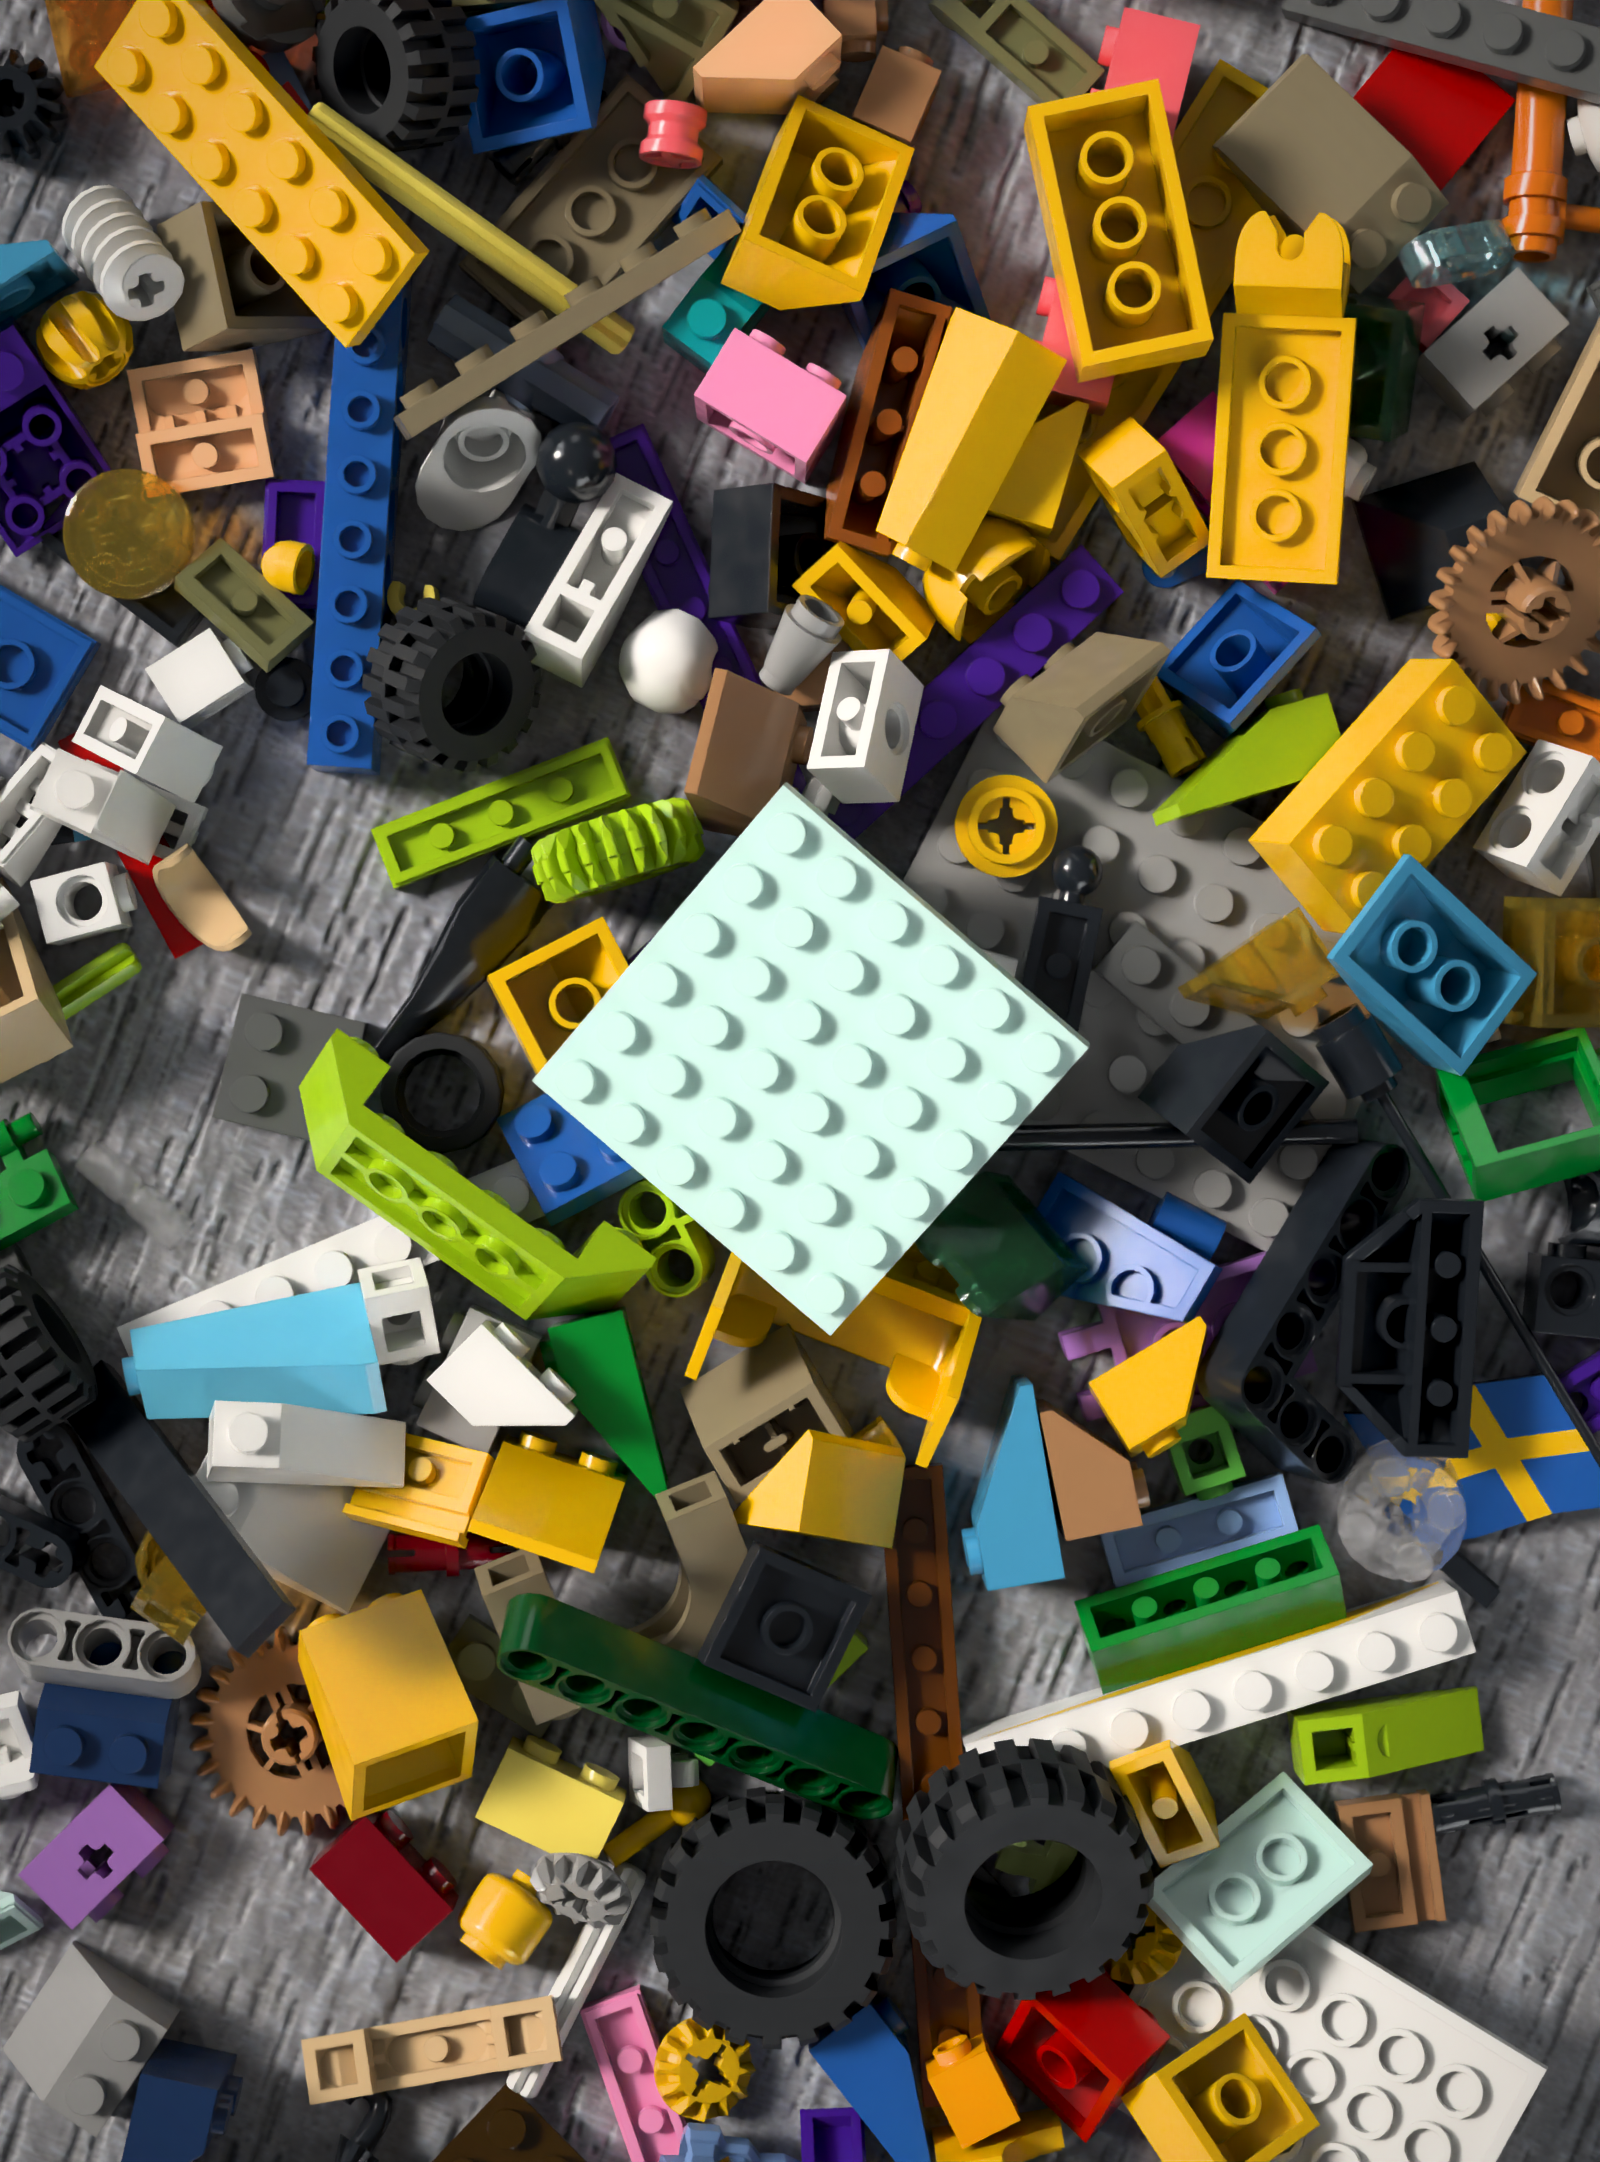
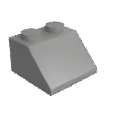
[2,1940,181,2138]

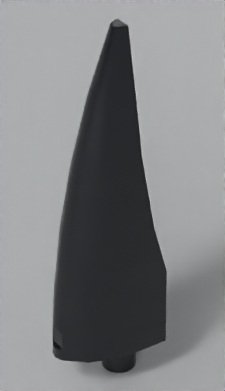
[372,835,555,1062]

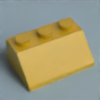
[721,95,915,310]

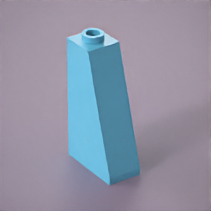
[122,1282,387,1419]

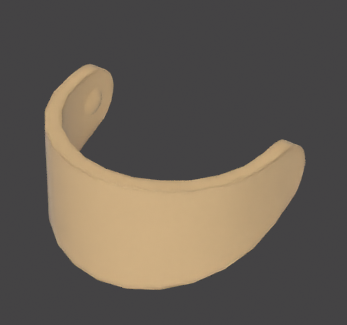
[152,843,252,952]

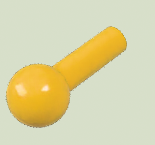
[602,1779,712,1868]

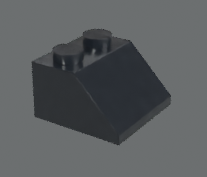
[708,483,837,630]

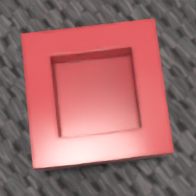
[1376,258,1470,353]

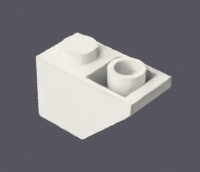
[427,1320,578,1426]

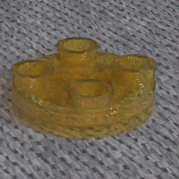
[63,469,195,599]

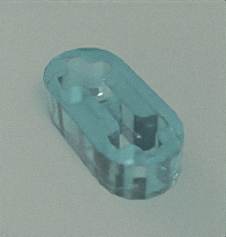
[1398,220,1516,288]

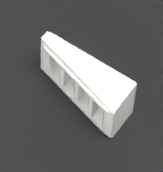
[0,742,62,888]

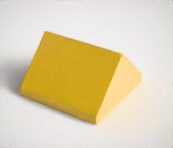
[733,1429,906,1549]

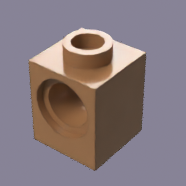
[852,45,942,148]

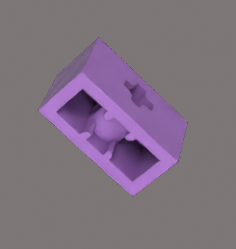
[18,1783,175,1930]

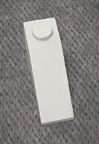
[524,473,673,688]
[207,1400,406,1488]

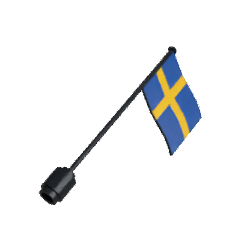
[1313,1003,1600,1543]

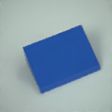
[1157,579,1322,740]

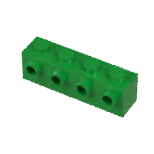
[1074,1524,1347,1694]

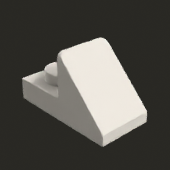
[30,748,176,865]

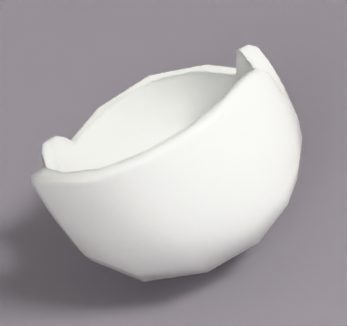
[619,609,718,714]

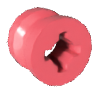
[639,100,708,169]

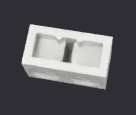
[1473,739,1600,897]

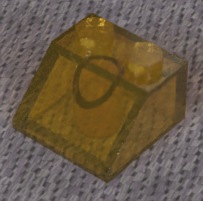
[1501,896,1600,1028]

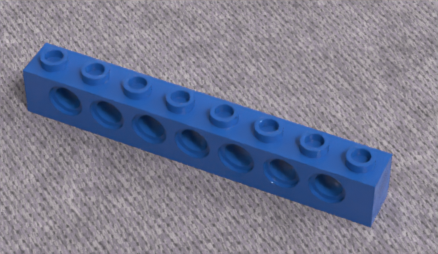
[307,274,413,775]

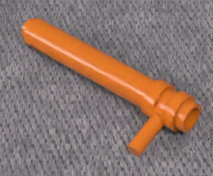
[1500,0,1600,263]

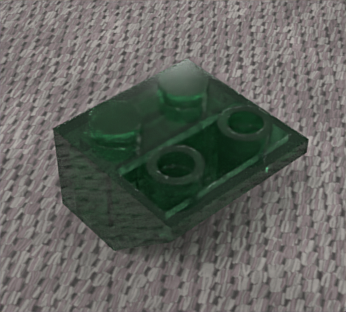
[915,1171,1088,1321]

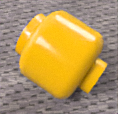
[458,1869,553,1970]

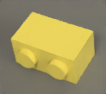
[475,1735,627,1859]

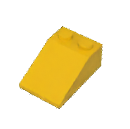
[467,1430,628,1573]

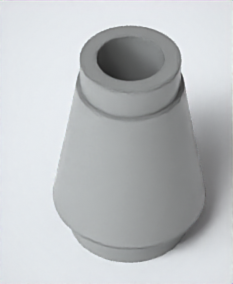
[759,595,844,695]

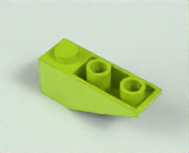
[1287,1686,1484,1785]

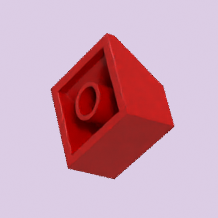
[993,1970,1171,2143]

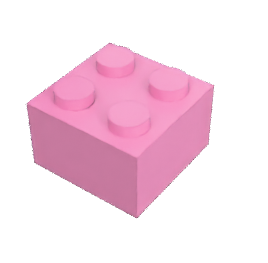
[694,328,847,484]

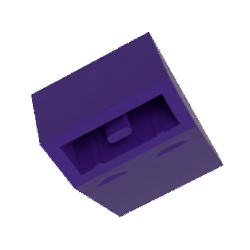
[0,315,124,557]

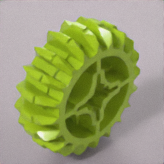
[531,797,706,903]

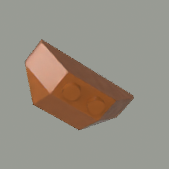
[824,288,954,557]

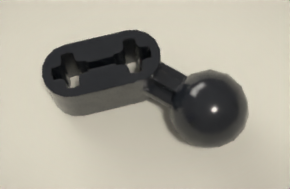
[473,422,617,630]

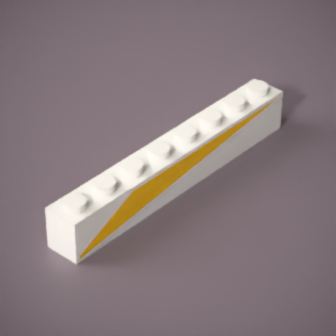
[961,1579,1476,1768]

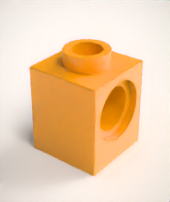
[925,2033,1021,2149]

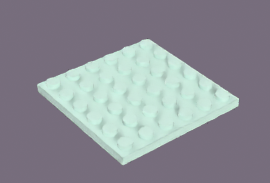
[532,782,1090,1336]

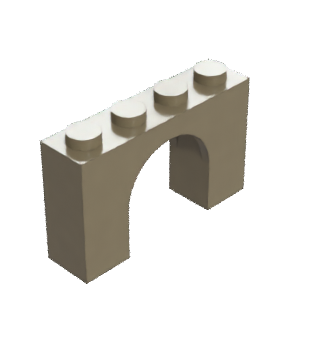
[474,1471,748,1725]

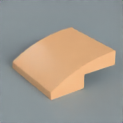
[126,349,275,498]

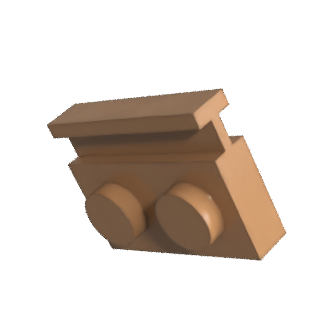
[1334,1789,1447,1933]

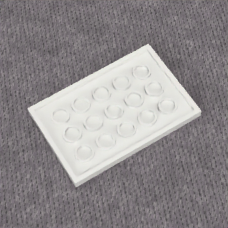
[1118,1923,1548,2162]

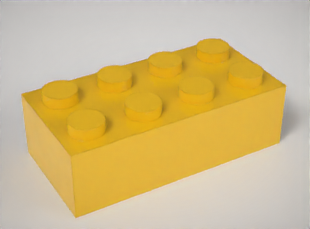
[1024,78,1214,383]
[1248,659,1527,934]

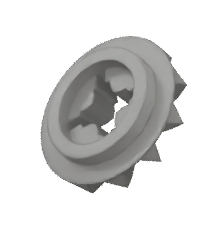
[529,1853,632,1928]

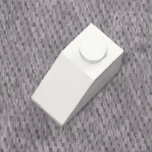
[72,685,223,804]

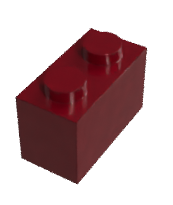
[309,1810,459,1963]

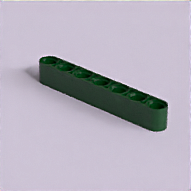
[497,1593,898,1820]

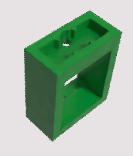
[1435,1026,1600,1201]

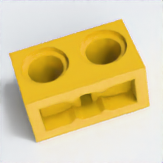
[1078,416,1209,578]

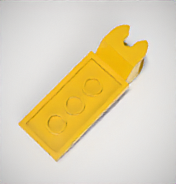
[1206,211,1357,585]

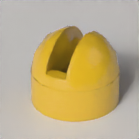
[261,540,315,595]

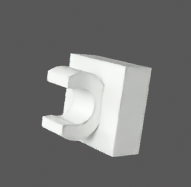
[628,1735,699,1812]

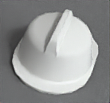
[415,389,541,531]

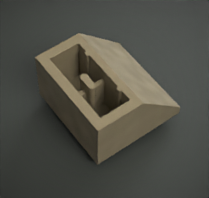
[679,1323,855,1505]

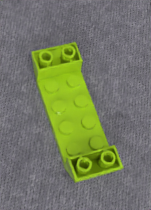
[299,1028,657,1320]

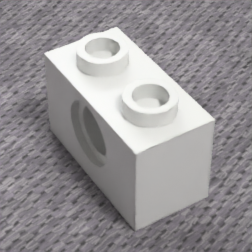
[807,649,924,804]

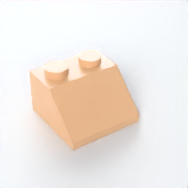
[693,0,842,115]

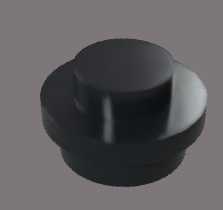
[255,657,313,722]

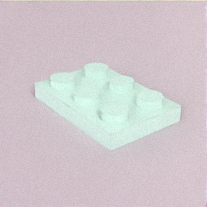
[1147,1771,1373,1994]

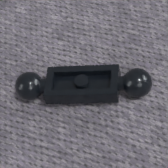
[1021,846,1103,1032]

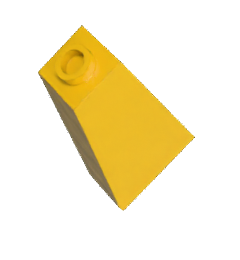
[876,307,1067,573]

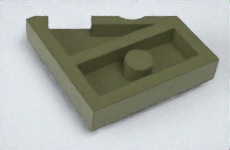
[594,0,740,102]

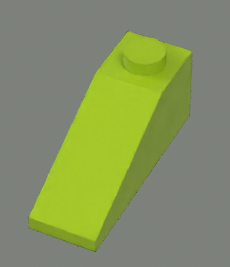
[1152,688,1341,826]

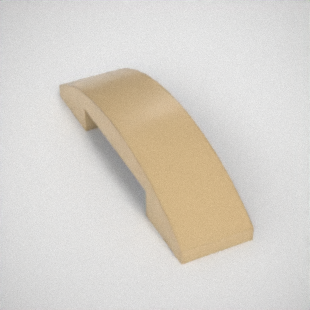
[301,1995,563,2105]

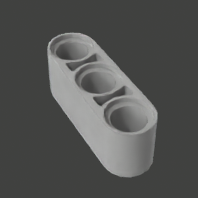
[8,1608,201,1699]

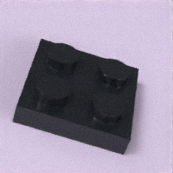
[697,1540,872,1713]

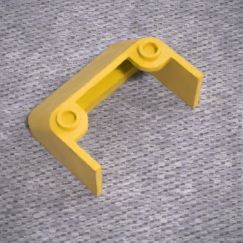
[684,1242,990,1468]

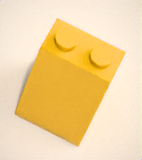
[298,1589,479,1821]

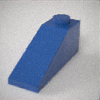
[808,1996,932,2162]

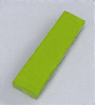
[371,737,632,890]

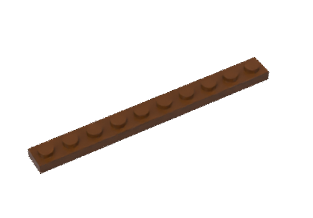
[884,1463,982,2108]

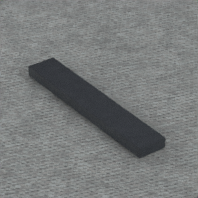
[67,1360,296,1658]

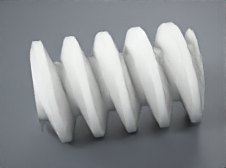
[62,185,185,321]

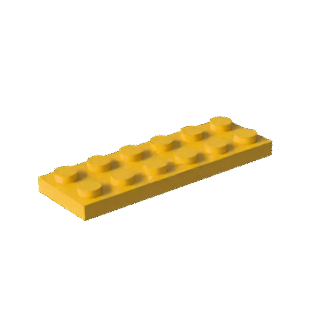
[94,0,430,348]

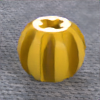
[36,291,134,389]

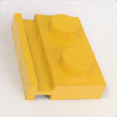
[342,1433,495,1549]

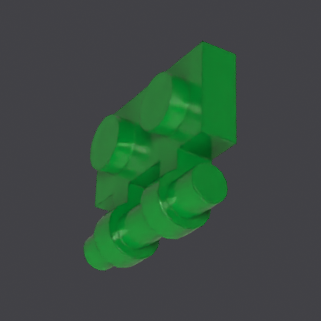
[0,1112,79,1251]

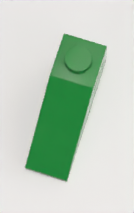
[540,1306,671,1499]

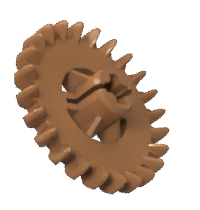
[1427,496,1600,705]
[189,1626,346,1837]

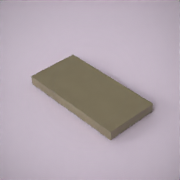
[458,74,723,350]

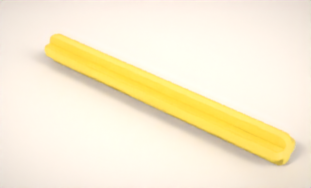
[308,102,635,354]

